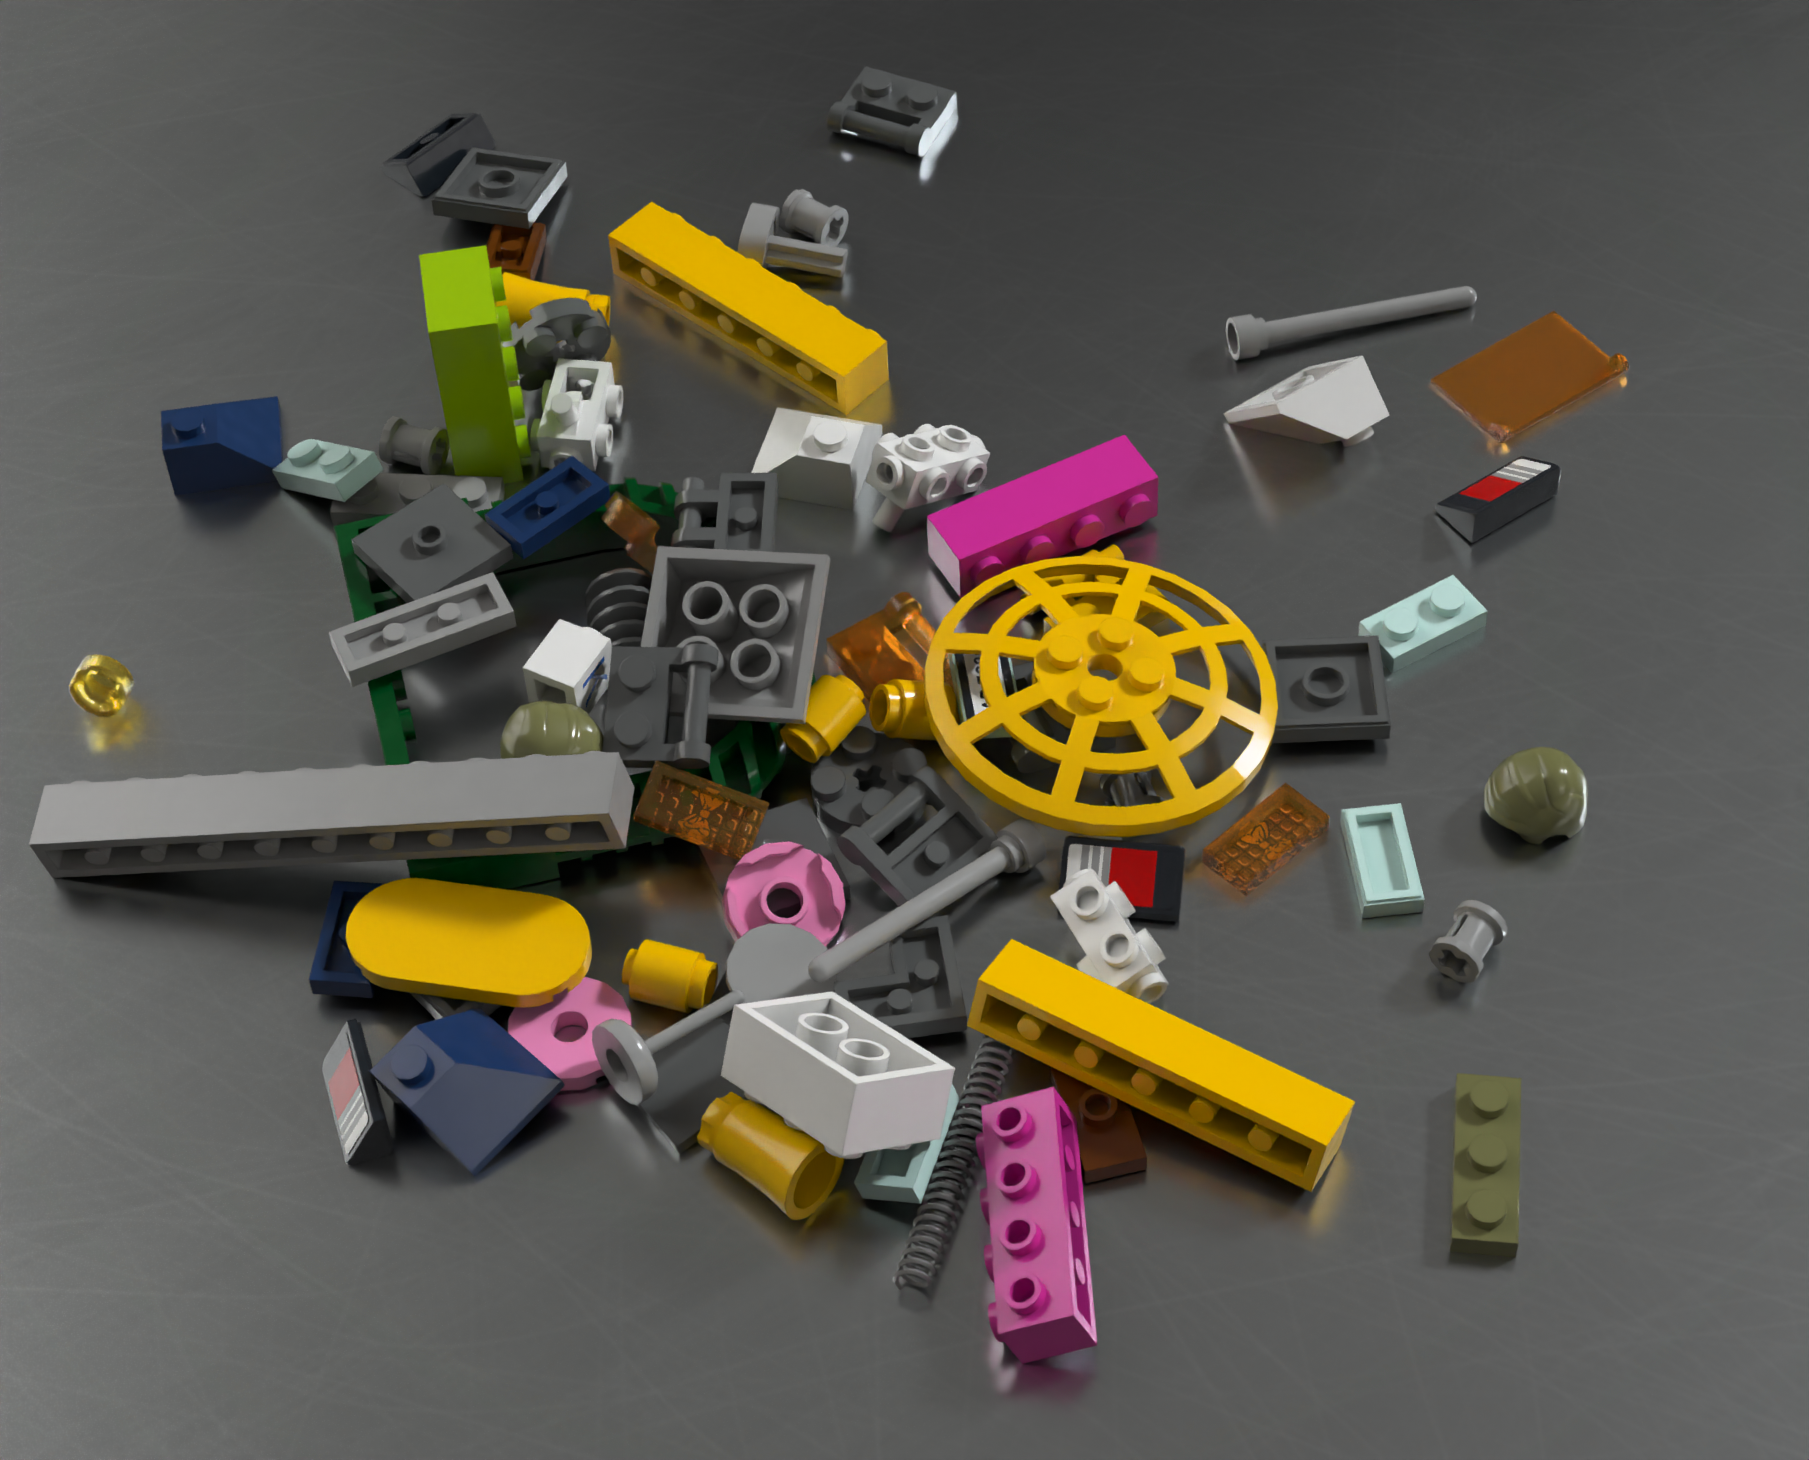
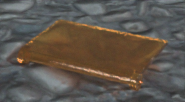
[1431,311,1629,443]

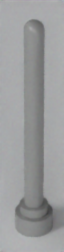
[1226,286,1477,360]
[808,819,1046,982]

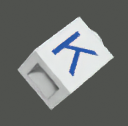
[523,619,612,714]

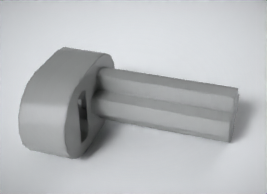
[738,202,848,277]

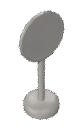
[592,923,836,1105]

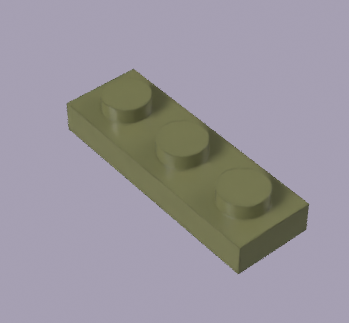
[1450,1073,1521,1257]

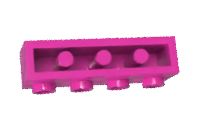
[927,434,1159,598]
[976,1087,1097,1364]

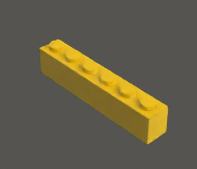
[608,201,889,415]
[967,939,1356,1192]

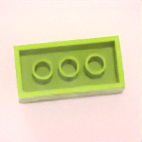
[419,245,531,484]

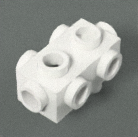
[530,358,623,471]
[865,424,990,532]
[1050,869,1169,1004]

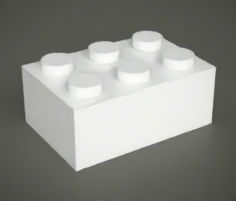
[721,991,955,1159]

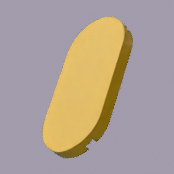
[346,878,592,1008]

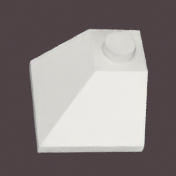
[1224,355,1389,447]
[751,407,882,510]

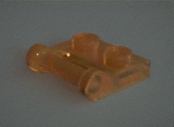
[826,592,954,702]

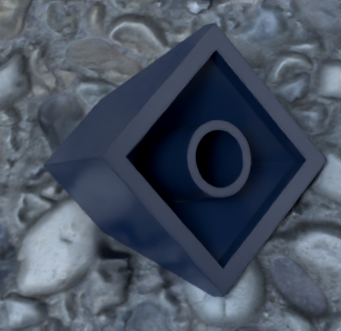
[161,396,283,496]
[369,1008,565,1176]

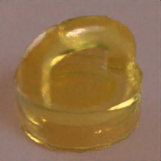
[69,654,135,717]

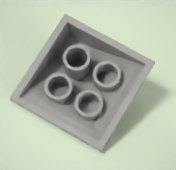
[641,546,830,724]

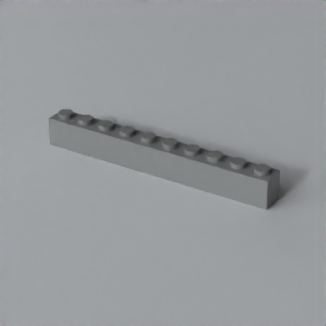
[29,751,635,878]

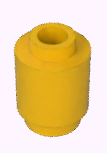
[780,675,866,763]
[869,679,960,741]
[622,939,718,1013]

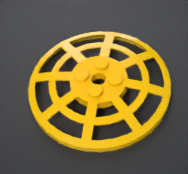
[924,556,1278,837]

